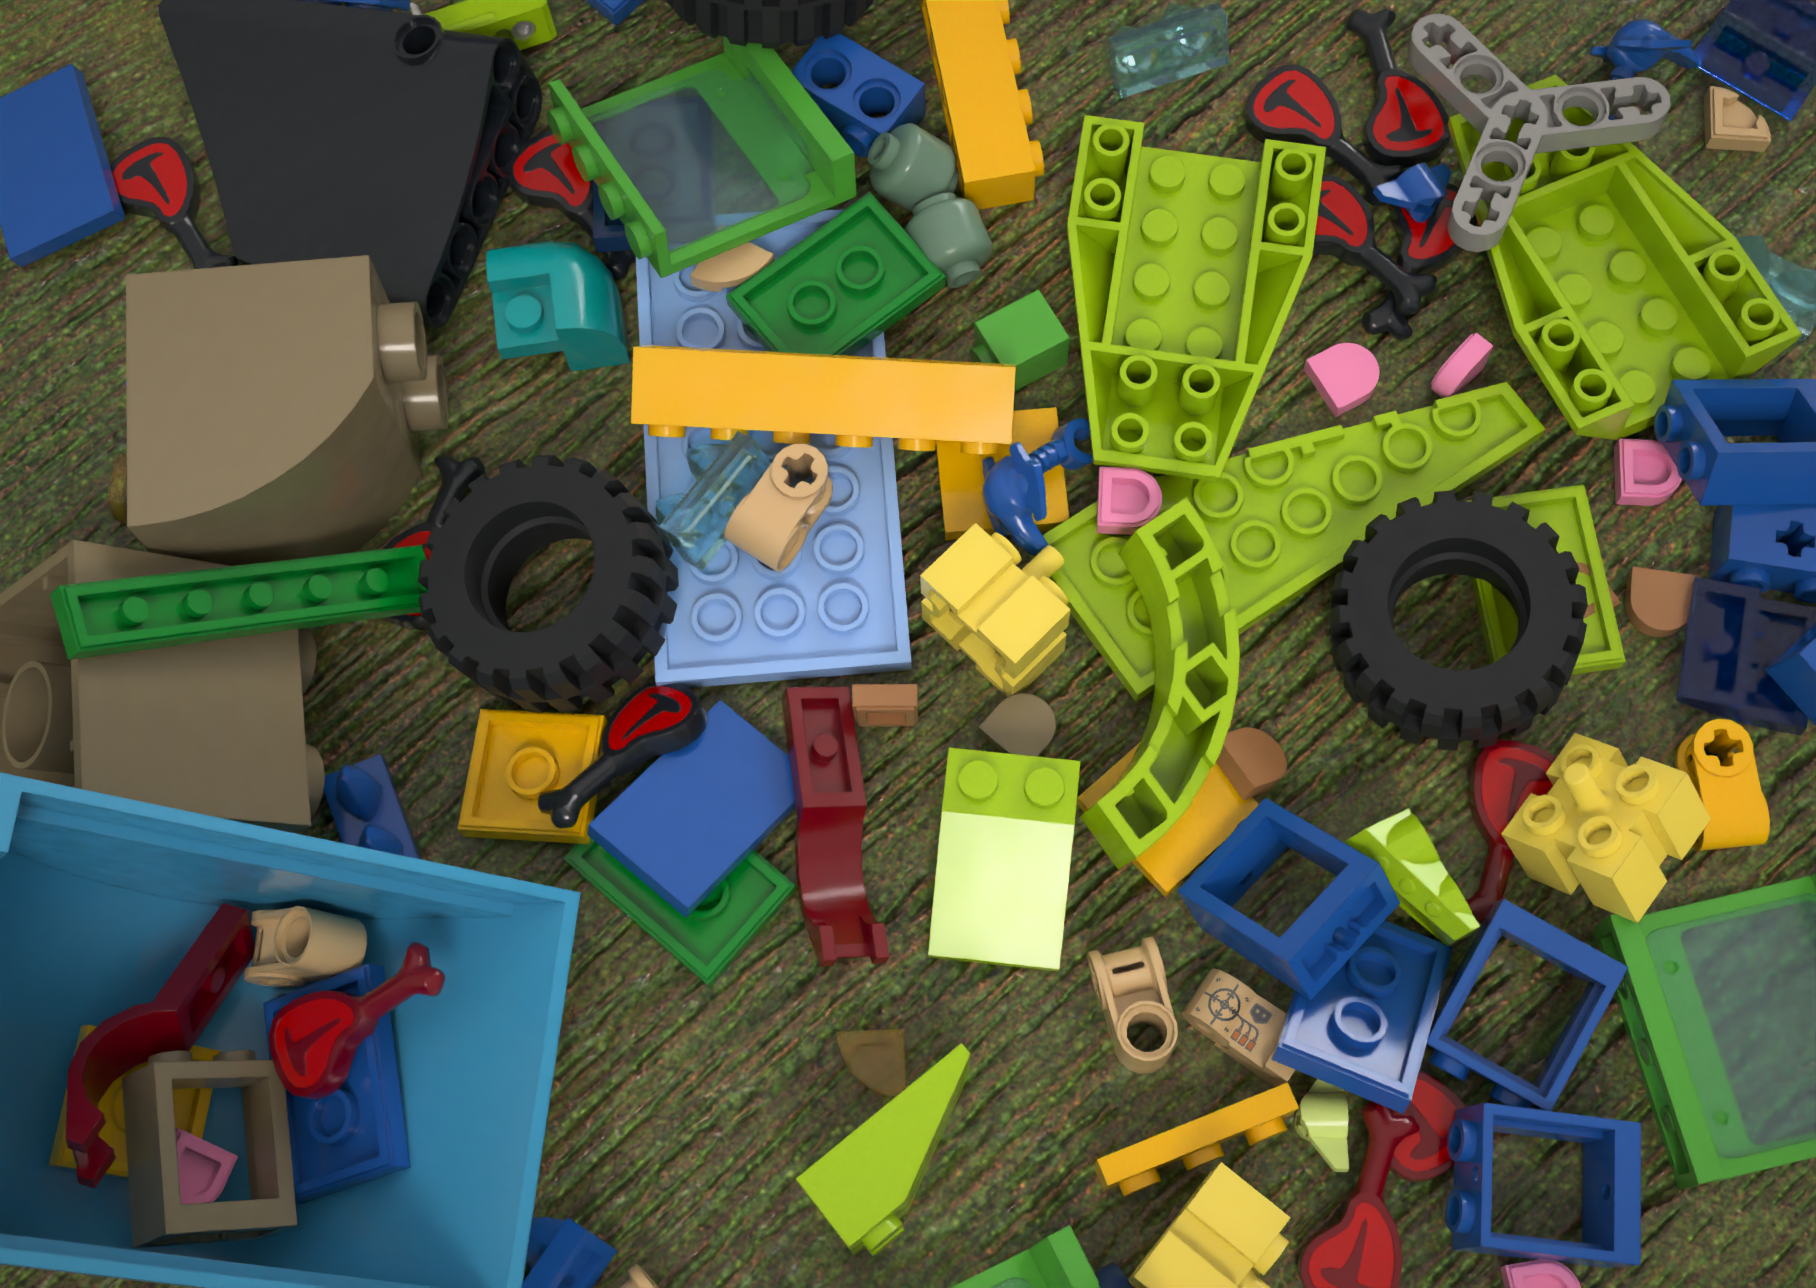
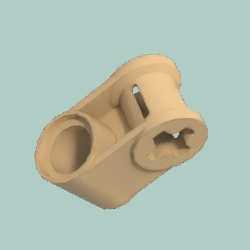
[724,444,833,573]
[244,906,367,988]
[1087,936,1178,1074]

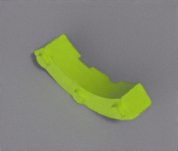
[1080,497,1240,870]

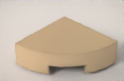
[1704,86,1771,152]
[690,228,774,292]

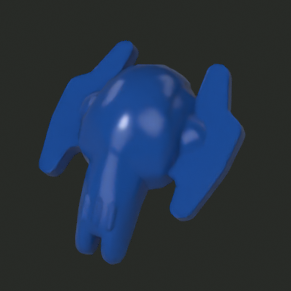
[1589,19,1700,120]
[982,418,1092,556]

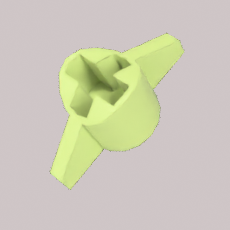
[1294,1079,1349,1172]

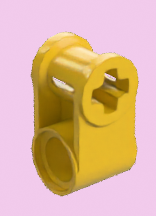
[1675,719,1770,851]

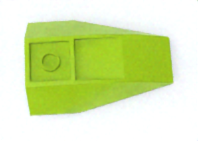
[1448,74,1802,441]
[1067,115,1326,482]

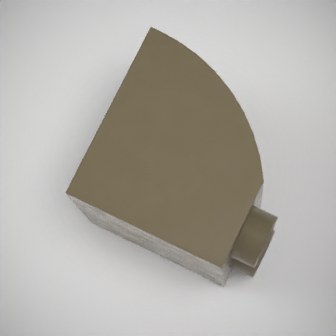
[126,255,449,566]
[0,540,325,833]

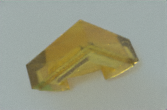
[837,1029,906,1099]

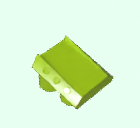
[1343,808,1480,946]

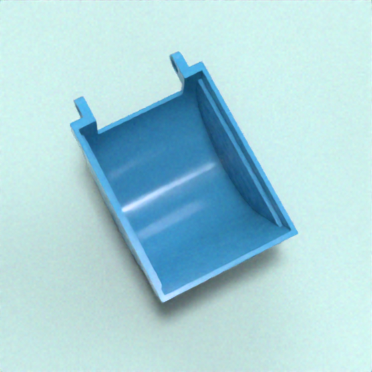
[0,772,581,1288]

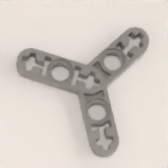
[1407,14,1671,252]

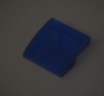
[1694,0,1816,122]
[1676,577,1816,736]

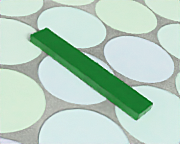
[50,545,428,660]

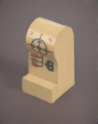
[1181,968,1295,1088]

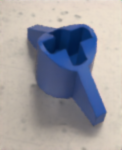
[1373,163,1452,223]

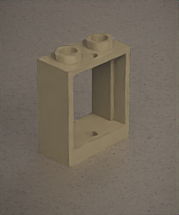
[122,1050,297,1248]

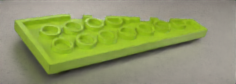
[1027,382,1545,702]

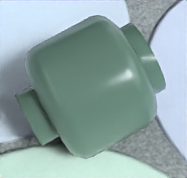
[868,123,959,213]
[905,192,993,288]

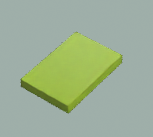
[1469,484,1626,675]

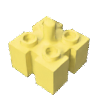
[920,523,1071,697]
[1501,733,1711,923]
[1128,1162,1290,1288]

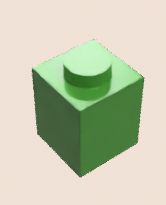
[970,289,1070,392]

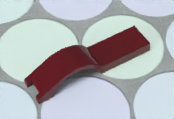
[782,687,889,967]
[66,903,254,1189]

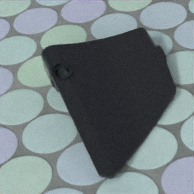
[158,0,542,328]

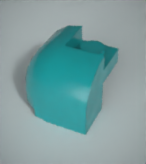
[486,241,630,372]

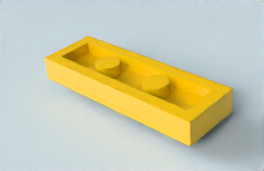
[1093,1082,1299,1197]

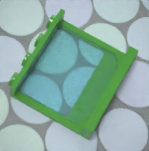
[547,37,857,278]
[1593,872,1816,1191]

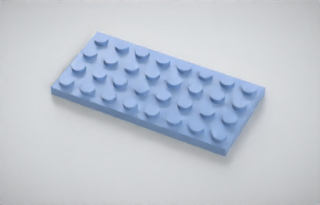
[636,209,912,688]

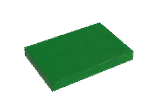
[726,192,946,356]
[563,763,797,988]

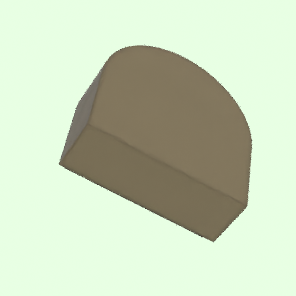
[978,693,1056,757]

